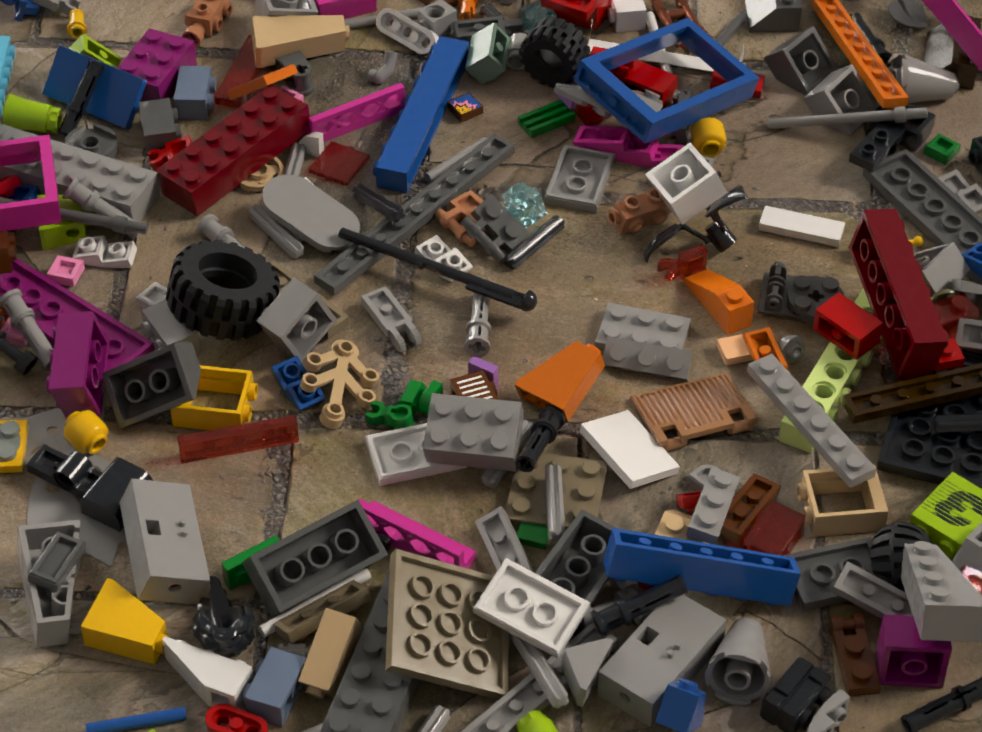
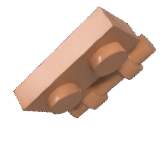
[435,190,490,247]

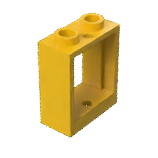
[170,365,258,434]

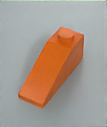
[684,269,754,335]

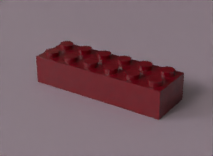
[155,84,310,216]
[848,208,948,380]

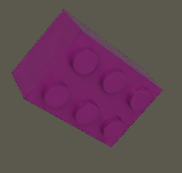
[117,28,197,102]
[46,311,110,419]

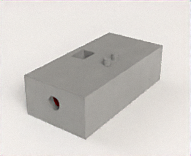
[120,478,210,604]
[597,594,727,727]

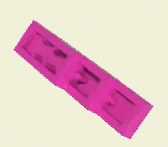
[573,125,684,168]

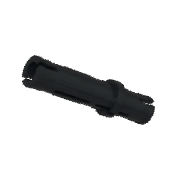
[58,60,105,136]
[901,676,982,732]

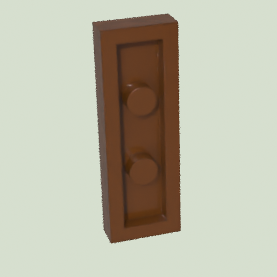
[720,473,781,544]

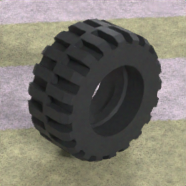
[166,240,280,341]

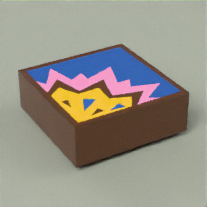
[447,92,483,122]

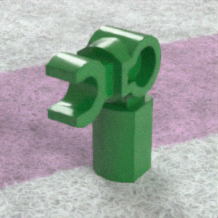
[365,380,426,430]

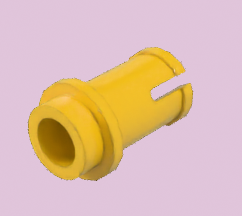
[67,9,87,39]

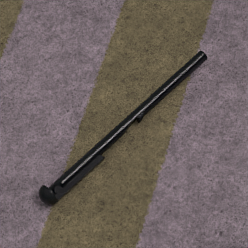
[338,227,537,312]

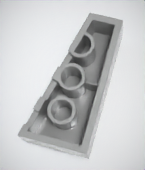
[16,519,81,648]
[901,541,982,642]

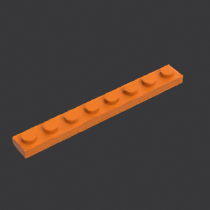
[810,0,909,109]

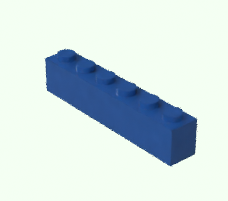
[603,528,801,606]

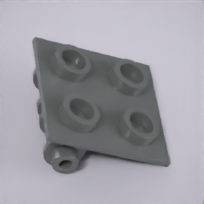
[758,262,817,318]

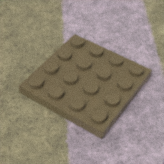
[385,549,509,700]

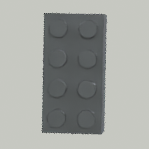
[242,500,388,618]

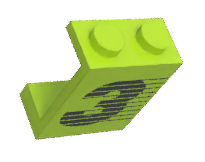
[910,472,982,561]

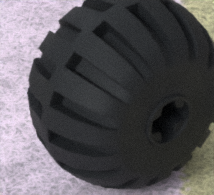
[870,522,931,592]

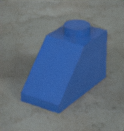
[655,679,706,732]

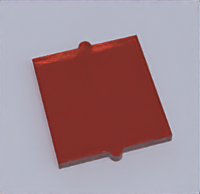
[308,141,370,186]

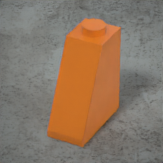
[514,341,605,422]

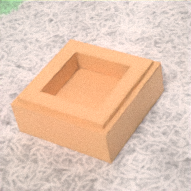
[716,334,753,366]

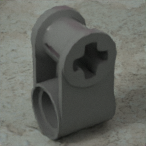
[275,51,315,97]

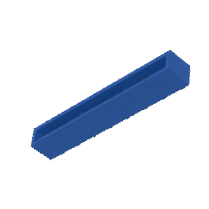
[373,36,469,193]

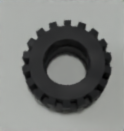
[519,17,590,88]

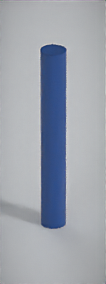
[86,707,187,732]

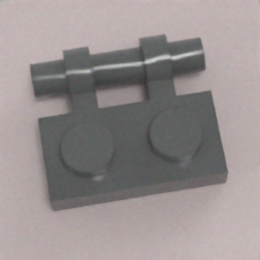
[460,194,530,263]

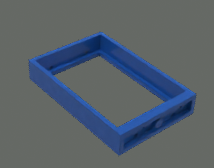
[574,18,759,144]

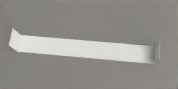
[588,19,744,72]

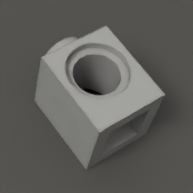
[417,0,457,37]

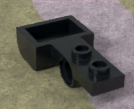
[849,103,936,172]
[26,444,153,532]

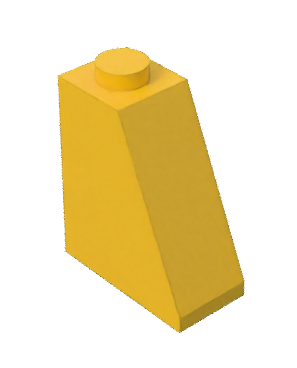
[81,578,170,665]

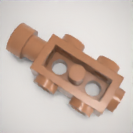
[182,0,233,48]
[608,187,670,235]

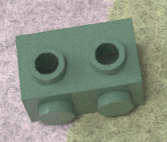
[465,22,511,85]

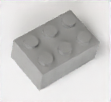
[423,393,524,472]

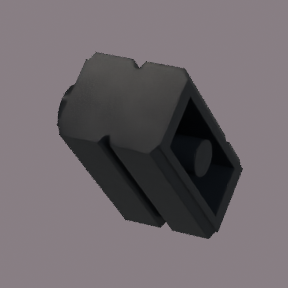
[760,657,832,732]

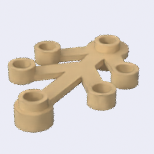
[300,339,379,429]

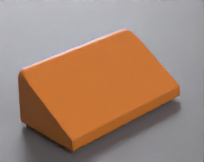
[742,327,789,371]

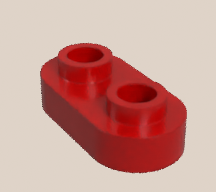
[205,703,268,732]

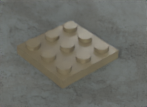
[505,450,608,531]

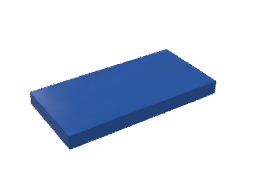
[42,45,147,130]

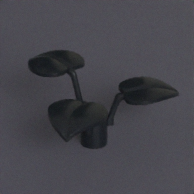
[644,171,748,263]

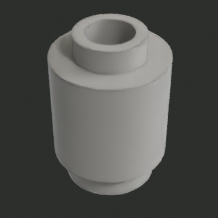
[506,33,527,70]

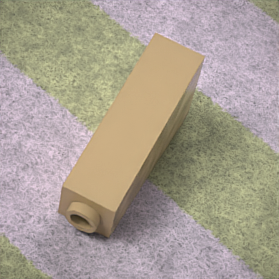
[251,15,350,68]

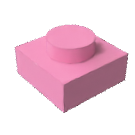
[47,255,85,287]

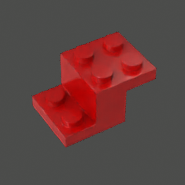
[541,0,612,31]

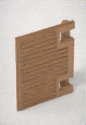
[630,372,758,451]

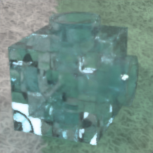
[500,181,548,228]

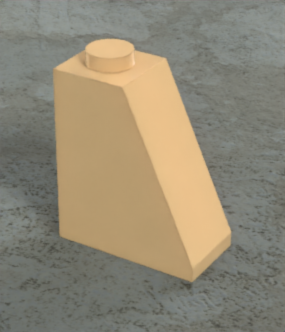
[298,608,364,699]

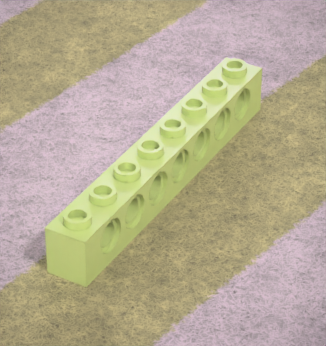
[779,288,883,453]

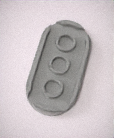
[262,175,360,253]

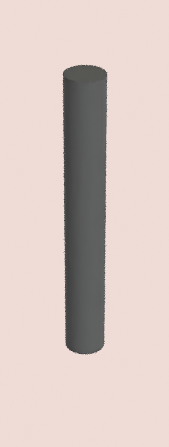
[716,12,748,46]

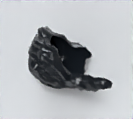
[192,576,255,658]

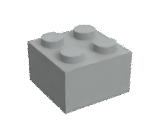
[257,277,337,362]

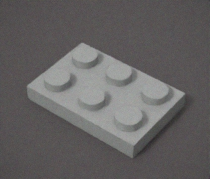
[595,303,691,351]

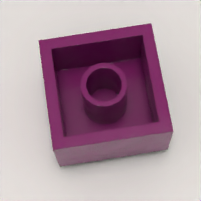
[876,614,952,688]

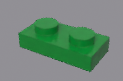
[221,535,280,590]

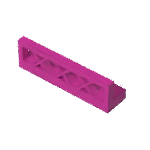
[305,83,405,142]
[359,499,476,569]

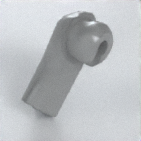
[368,50,398,85]

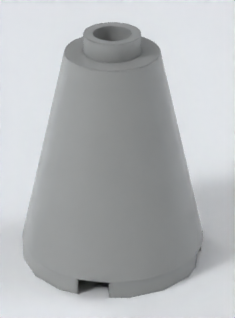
[888,53,959,103]
[705,618,771,705]

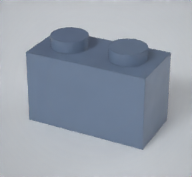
[174,66,217,120]
[242,647,307,728]

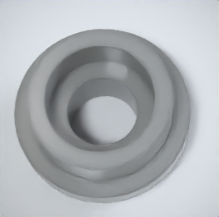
[778,335,805,363]

